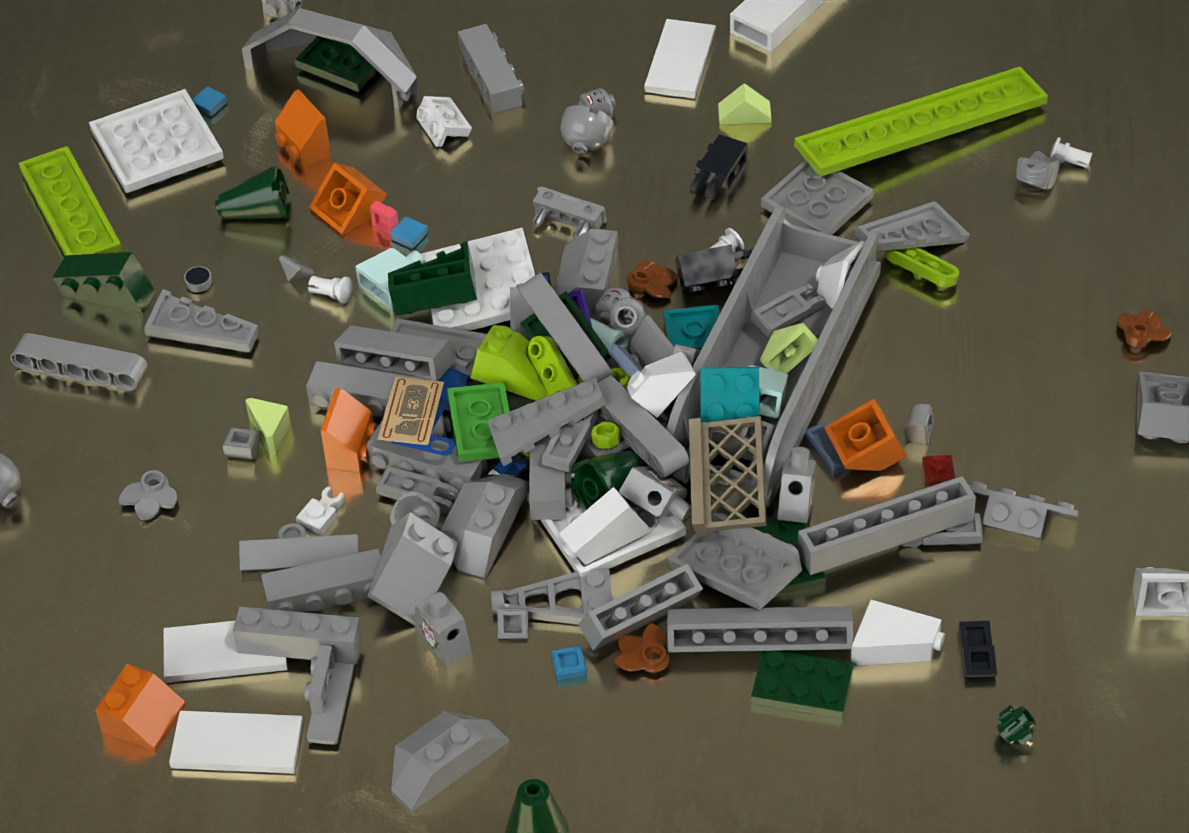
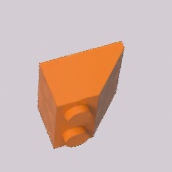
[274,89,331,169]
[309,162,387,235]
[320,388,377,473]
[824,399,907,471]
[95,664,186,752]

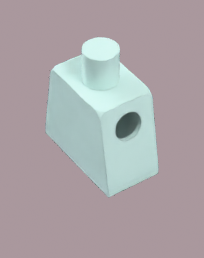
[355,248,424,311]
[748,365,788,419]

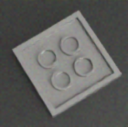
[761,160,874,235]

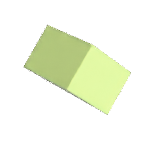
[718,83,771,125]
[760,323,818,374]
[245,398,291,456]

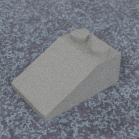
[1136,371,1189,443]
[367,513,458,625]

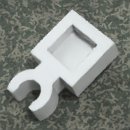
[296,486,345,536]

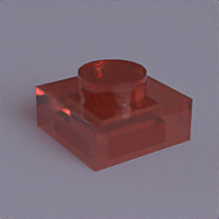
[922,455,955,486]

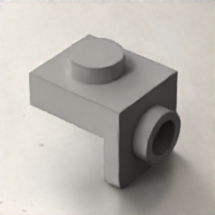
[261,0,302,18]

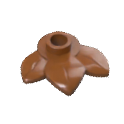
[626,260,679,298]
[1117,311,1172,348]
[615,623,669,672]

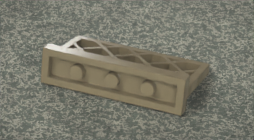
[689,416,767,538]

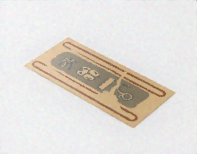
[377,376,444,445]

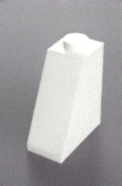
[559,487,652,565]
[851,600,945,666]

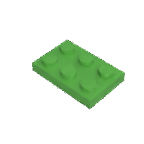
[447,382,517,462]

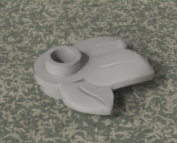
[118,470,177,521]

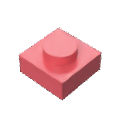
[370,201,399,235]

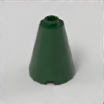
[215,166,292,219]
[571,449,648,510]
[505,779,569,833]

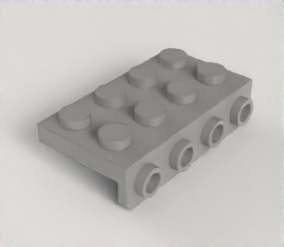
[668,512,802,610]

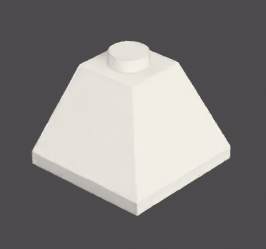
[816,241,865,310]
[627,352,696,418]
[1133,567,1189,616]

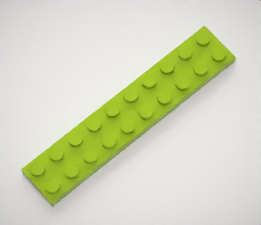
[794,66,1048,177]

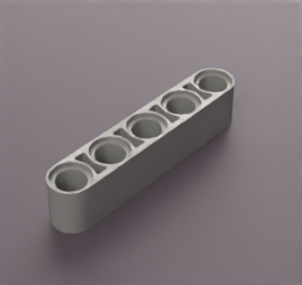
[517,272,613,382]
[11,333,147,391]
[598,376,689,478]

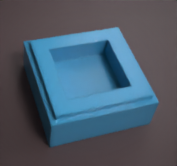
[192,86,228,117]
[390,216,428,249]
[551,646,587,681]

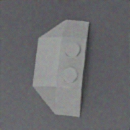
[630,314,677,399]
[440,474,529,581]
[391,711,509,813]

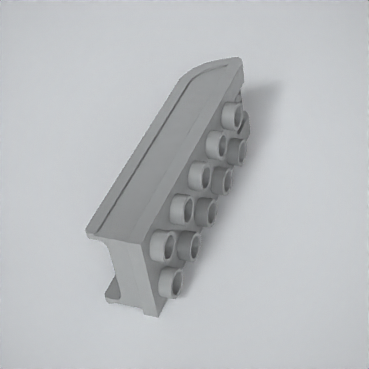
[666,206,881,507]

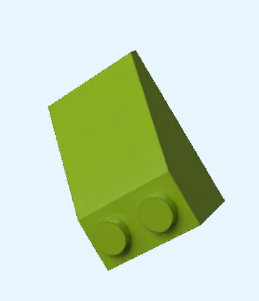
[471,324,552,401]

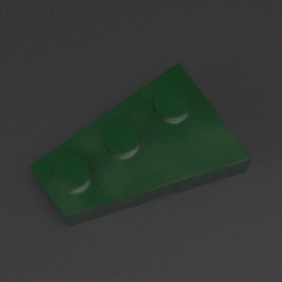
[388,241,477,316]
[52,252,156,314]

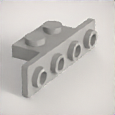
[969,481,1079,540]
[305,645,355,745]

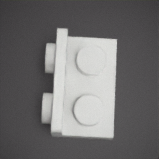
[416,96,472,147]

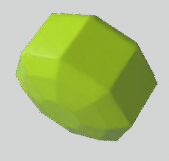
[591,422,621,449]

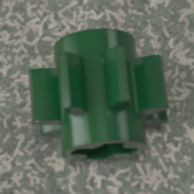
[997,705,1036,745]

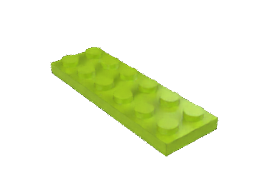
[18,146,122,255]

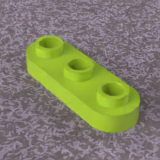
[884,247,959,288]
[528,336,578,396]

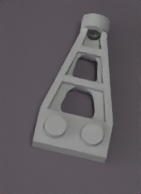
[491,569,613,625]

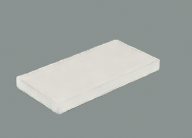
[644,19,716,99]
[164,621,287,683]
[169,711,303,774]

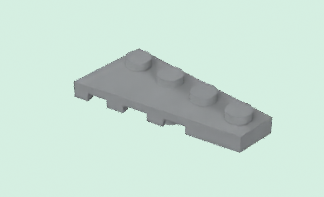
[855,201,970,251]
[144,289,259,352]
[390,318,487,376]
[487,378,606,467]

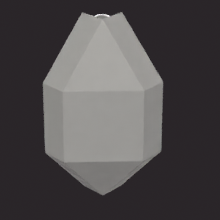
[242,8,419,110]

